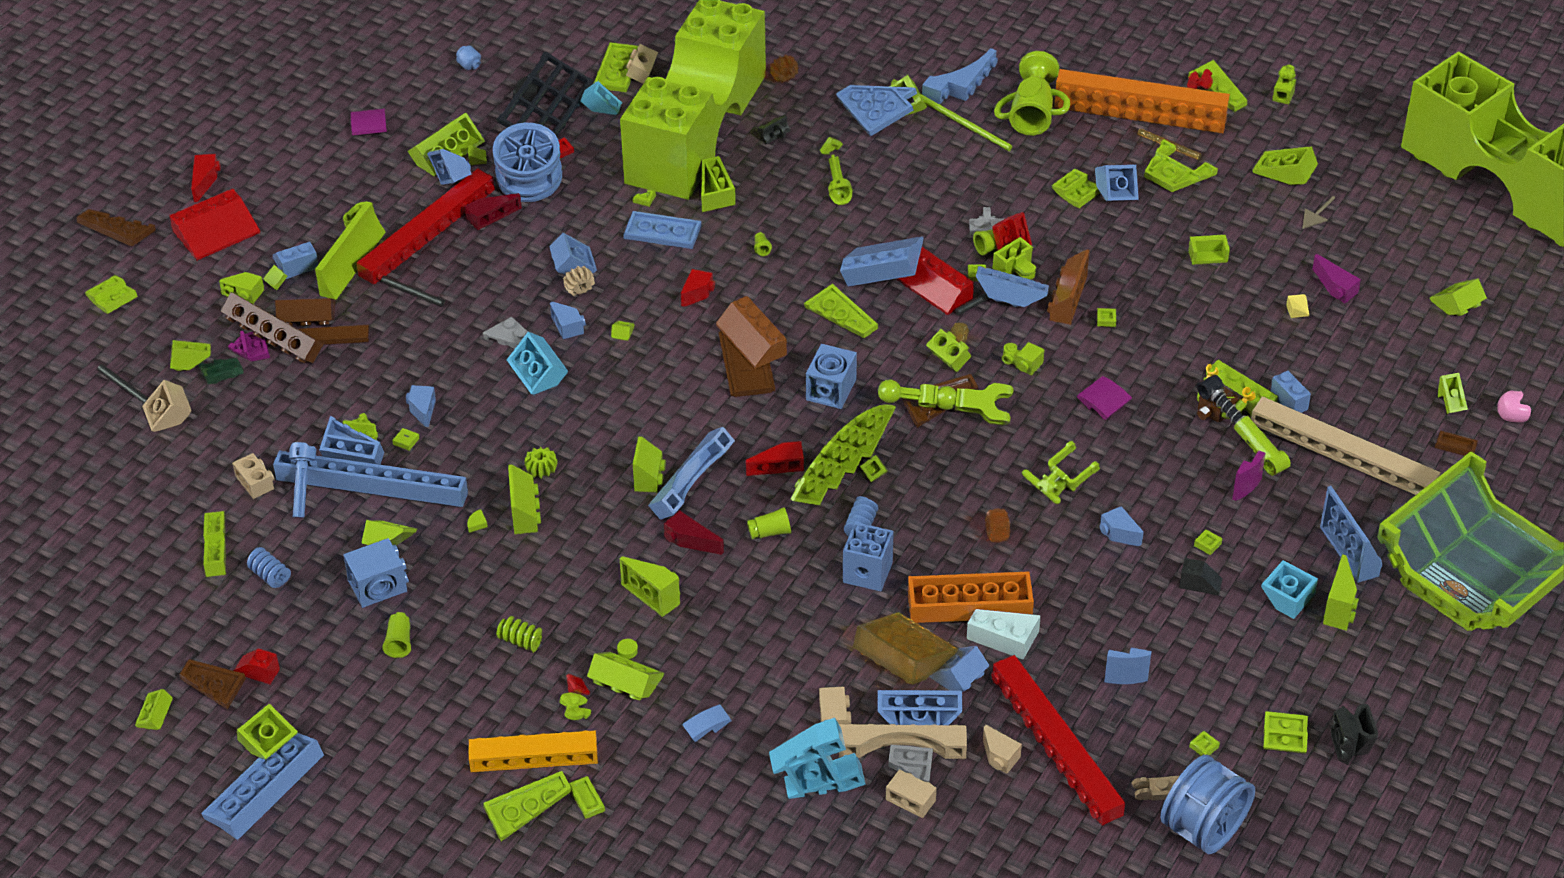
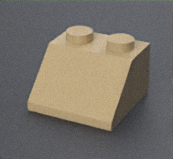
[142,380,192,432]

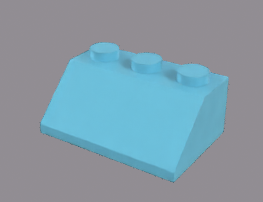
[507,332,568,395]

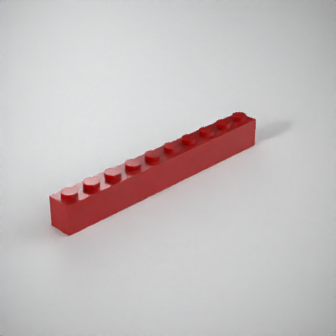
[356,168,495,285]
[991,655,1125,826]

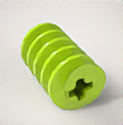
[496,616,542,653]

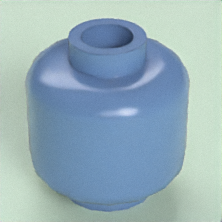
[456,46,481,70]

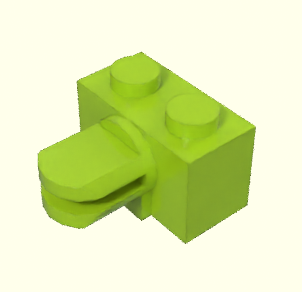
[992,237,1036,280]

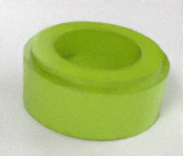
[617,639,638,659]

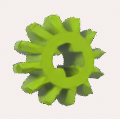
[524,446,558,479]

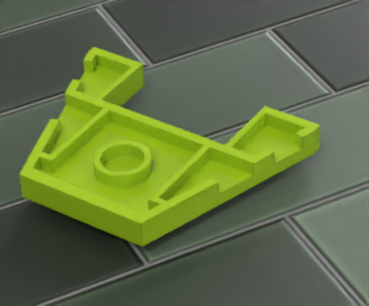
[1144,139,1218,192]

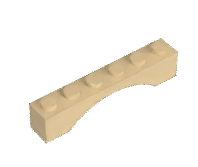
[839,724,967,759]

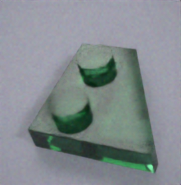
[198,358,244,385]

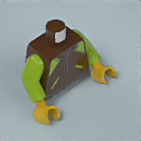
[1197,364,1256,422]

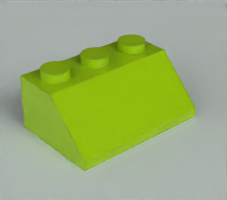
[508,464,541,534]
[587,652,664,700]

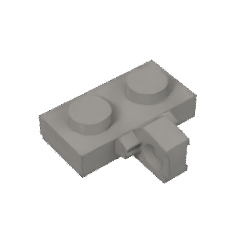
[969,207,1004,235]

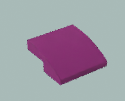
[351,108,387,135]
[1077,376,1132,420]
[1232,450,1266,501]

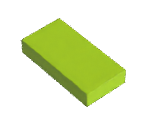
[569,776,605,819]

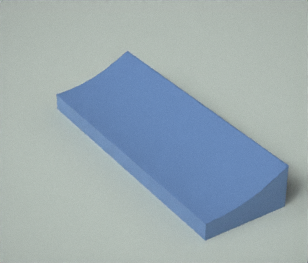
[201,733,324,840]

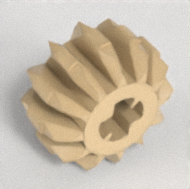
[563,266,595,296]

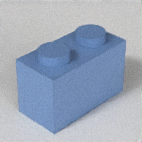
[1271,371,1311,413]

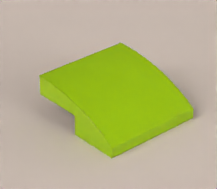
[1052,169,1101,208]
[85,275,138,314]
[1263,711,1308,754]

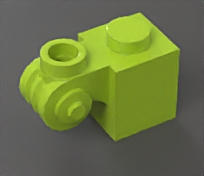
[1272,65,1296,105]
[1002,342,1044,376]

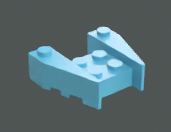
[769,718,866,799]

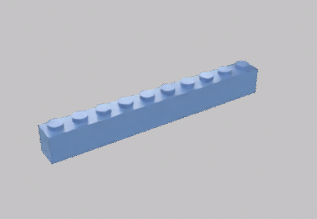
[273,450,468,507]

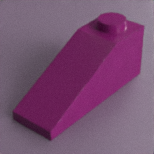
[1312,254,1361,303]

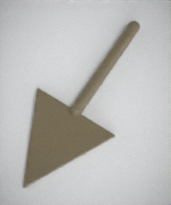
[1302,196,1335,229]

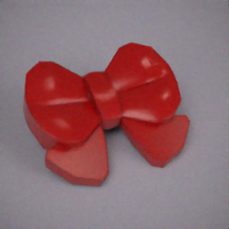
[1187,69,1213,90]

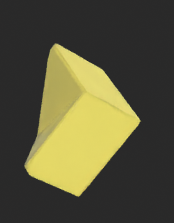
[1286,294,1309,318]

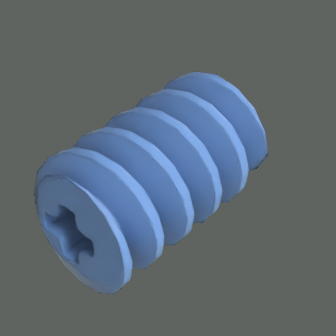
[844,496,878,537]
[247,547,291,588]

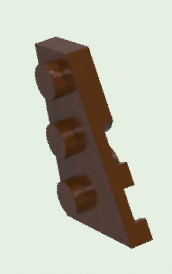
[179,659,246,710]

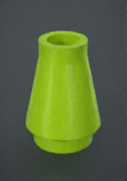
[754,232,772,256]

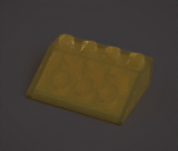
[853,612,958,685]

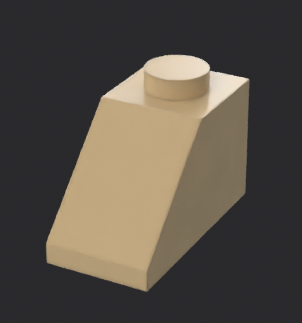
[983,725,1022,774]

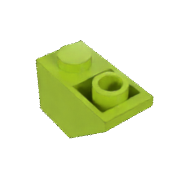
[219,272,264,304]

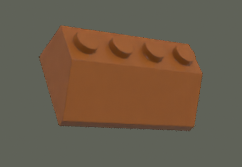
[1047,249,1090,325]
[716,296,787,369]

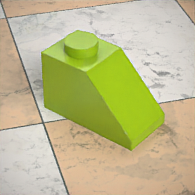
[170,340,211,371]

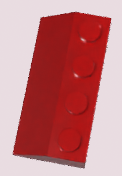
[896,247,974,315]

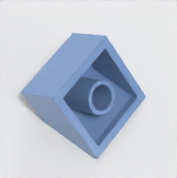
[427,149,472,185]
[1095,165,1139,201]
[549,233,597,275]
[272,242,318,279]
[927,646,989,692]

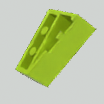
[701,156,736,212]

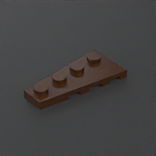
[77,209,156,246]
[902,374,979,428]

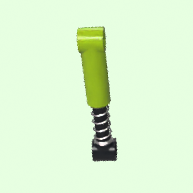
[1197,375,1291,476]

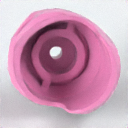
[1497,391,1531,423]

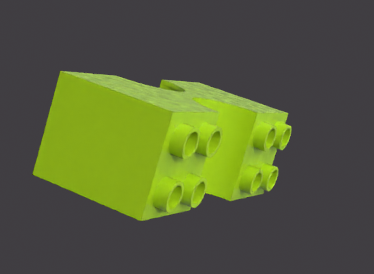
[620,0,766,200]
[1401,51,1564,247]

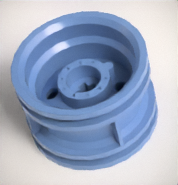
[493,123,562,202]
[1160,755,1255,854]

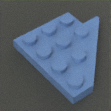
[836,85,917,136]

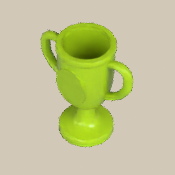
[994,51,1070,136]

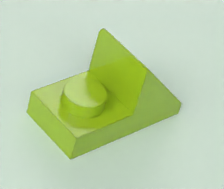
[1438,373,1468,414]

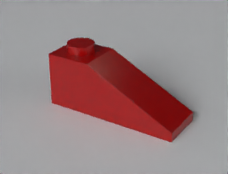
[191,154,221,202]
[746,441,804,476]

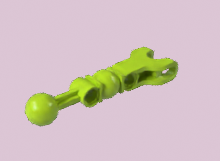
[878,379,1014,425]

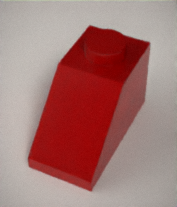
[681,269,715,307]
[233,648,280,684]

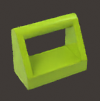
[889,75,927,116]

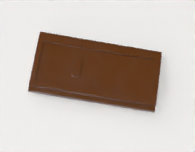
[718,331,775,397]

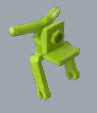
[1022,441,1100,504]

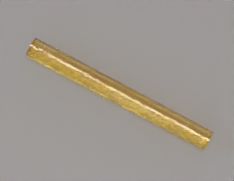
[1138,128,1201,160]

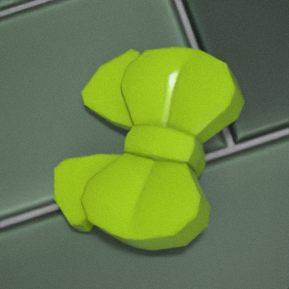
[560,693,591,720]

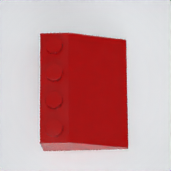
[169,189,261,260]

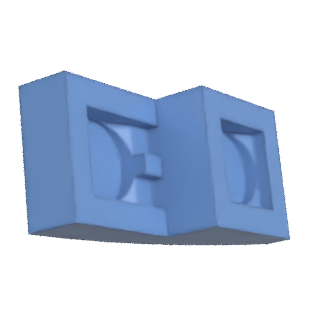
[682,705,732,742]

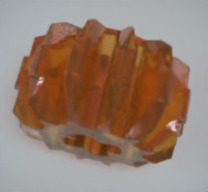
[770,54,799,83]
[985,508,1010,542]

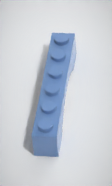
[648,427,735,520]

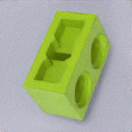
[926,329,971,372]

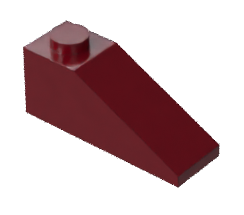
[465,193,522,230]
[664,511,724,555]

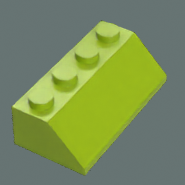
[408,113,485,176]

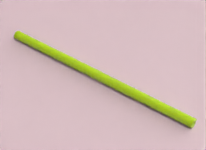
[891,79,1012,151]

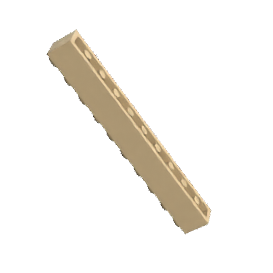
[1251,396,1441,495]

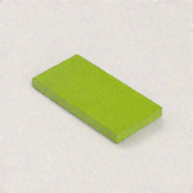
[594,42,638,92]

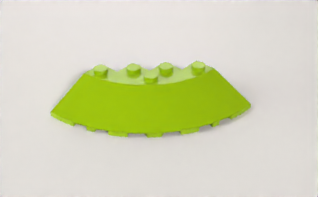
[791,404,896,505]

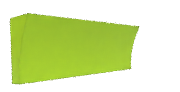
[315,201,386,299]

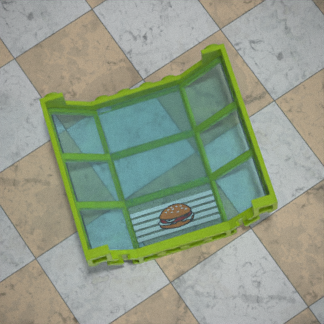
[1377,452,1564,631]

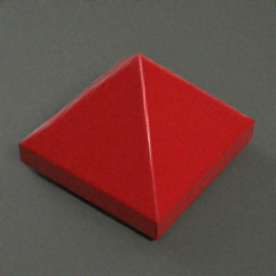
[566,674,590,695]

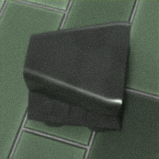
[1331,704,1378,765]

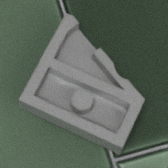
[483,317,528,349]
[888,744,933,782]

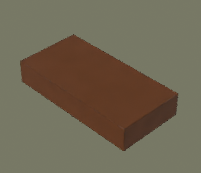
[1435,431,1478,456]

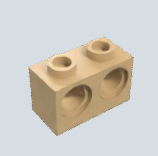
[233,453,274,499]

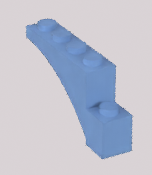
[922,48,998,104]

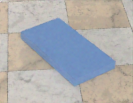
[624,211,701,249]

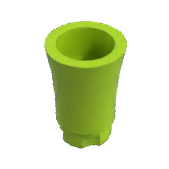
[973,229,997,256]
[747,507,791,539]
[382,612,411,658]

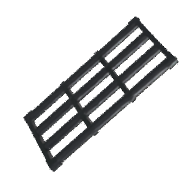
[496,52,594,137]

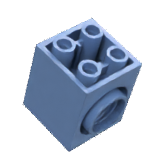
[806,344,857,409]
[843,522,893,591]
[343,538,409,608]

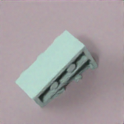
[967,609,1040,659]

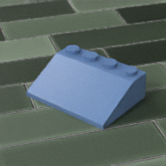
[840,236,924,287]
[1320,486,1382,583]

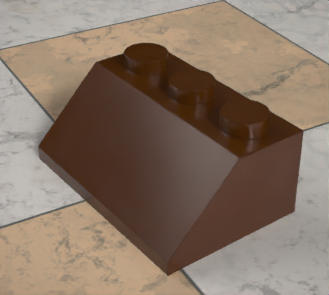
[275,298,336,326]

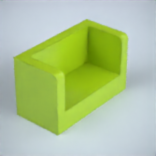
[1188,235,1230,265]

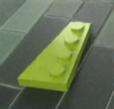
[1188,60,1247,112]
[804,284,878,338]
[1206,360,1278,418]
[483,771,571,842]

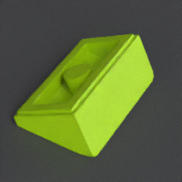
[135,689,172,730]

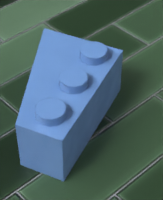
[319,416,384,465]

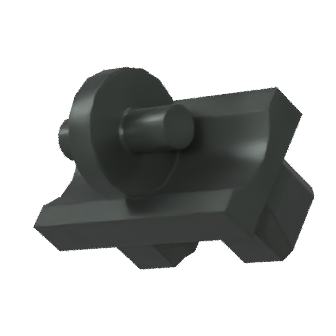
[758,115,790,144]

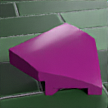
[228,331,270,361]

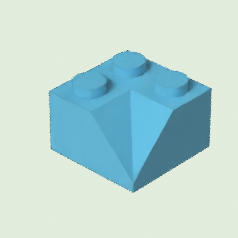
[1261,560,1318,619]

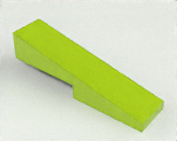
[203,511,226,577]

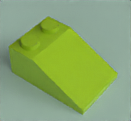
[1252,146,1318,185]
[1323,554,1359,631]
[619,556,680,617]

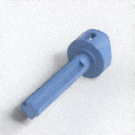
[289,442,316,518]

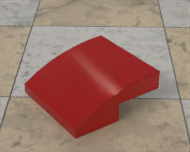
[992,212,1032,250]

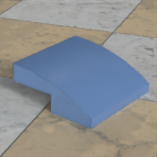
[1104,648,1152,684]

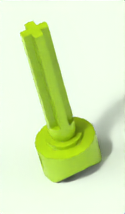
[828,155,852,205]

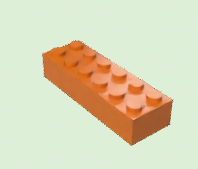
[908,572,1034,623]

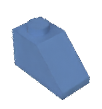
[550,302,586,339]
[406,385,436,427]
[1100,506,1143,546]

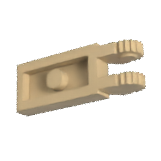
[1132,776,1179,801]

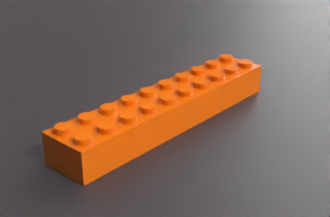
[1054,69,1230,133]

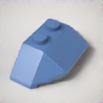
[976,266,1049,307]
[878,690,962,725]

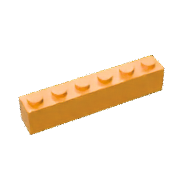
[469,730,598,772]

